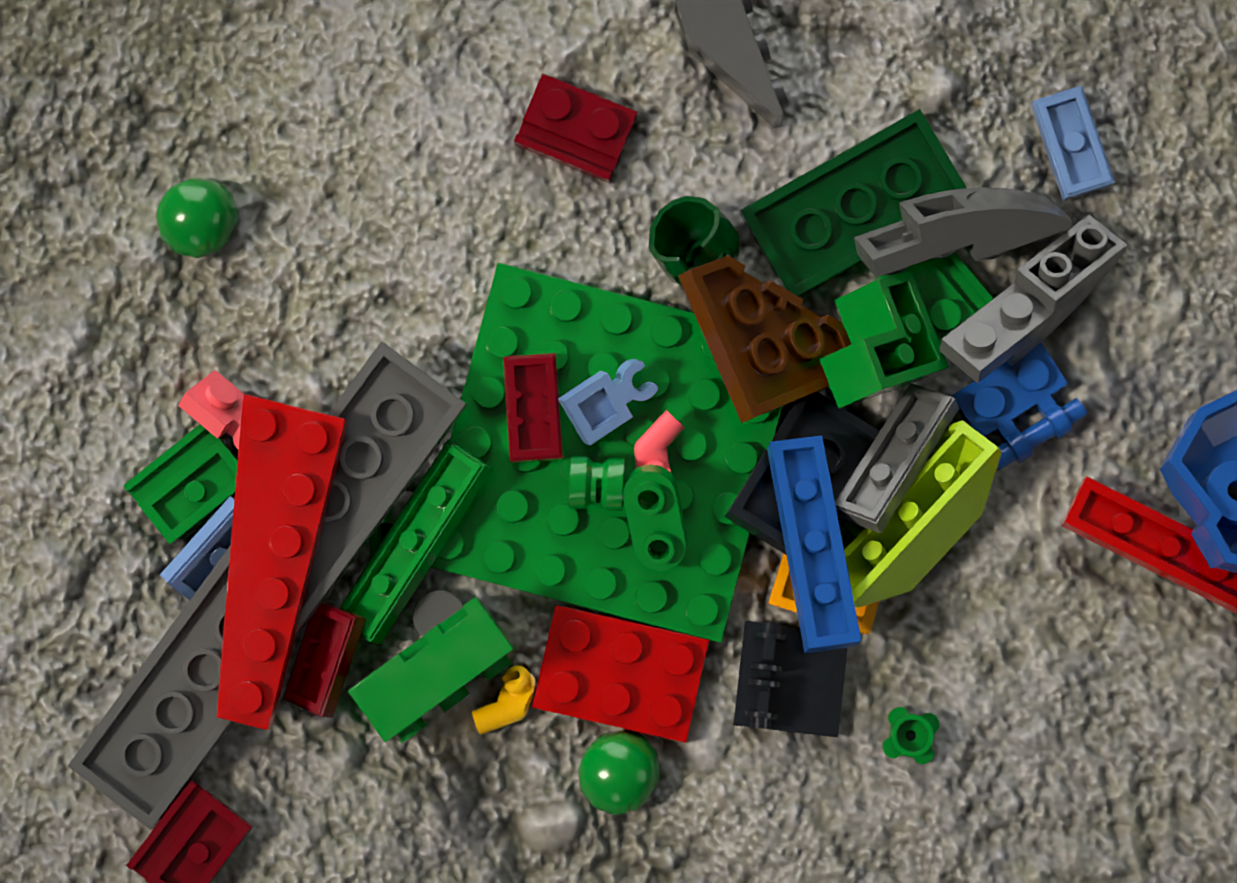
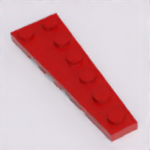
[216,394,349,730]

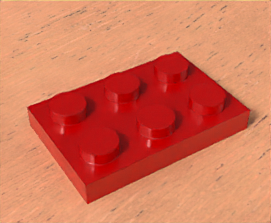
[532,605,709,743]

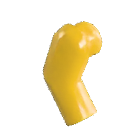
[471,665,536,735]

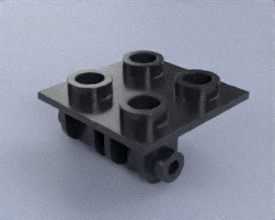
[733,621,848,737]

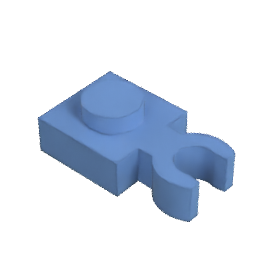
[558,359,658,445]

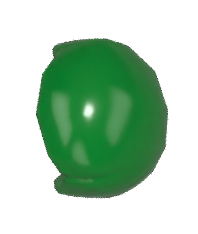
[156,178,239,258]
[578,729,661,815]

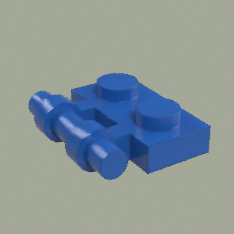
[951,342,1087,470]

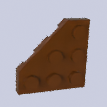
[678,255,851,423]

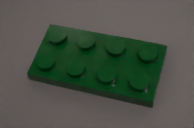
[739,109,967,297]

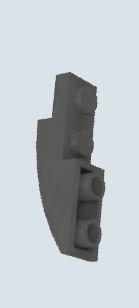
[854,187,1072,278]
[940,215,1127,383]

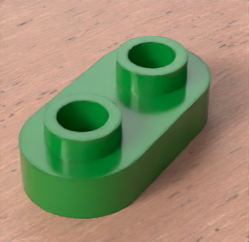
[623,464,688,571]

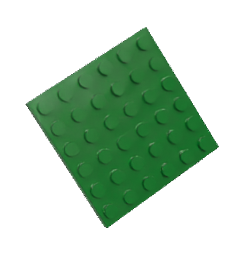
[431,263,782,643]

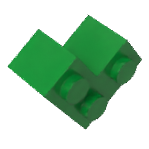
[819,270,949,408]

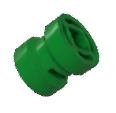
[569,456,625,511]

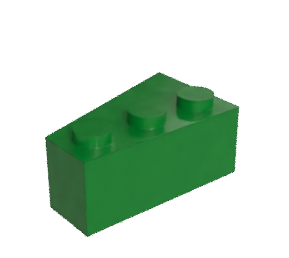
[348,597,515,744]

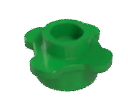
[882,707,940,764]

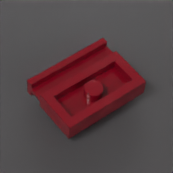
[514,73,638,183]
[126,780,254,883]

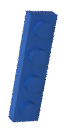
[767,436,861,653]

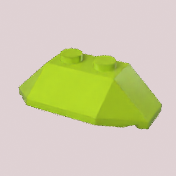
[840,420,1002,608]

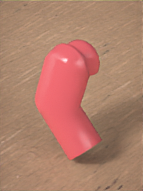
[634,410,685,474]

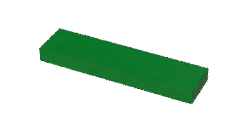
[340,439,493,645]

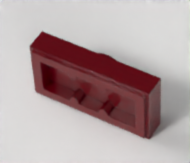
[503,353,563,463]
[283,601,366,718]

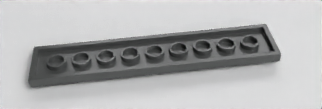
[68,341,468,830]

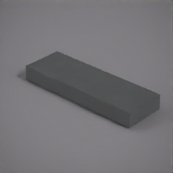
[835,383,959,534]

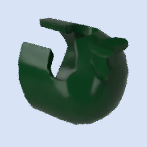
[649,196,740,286]

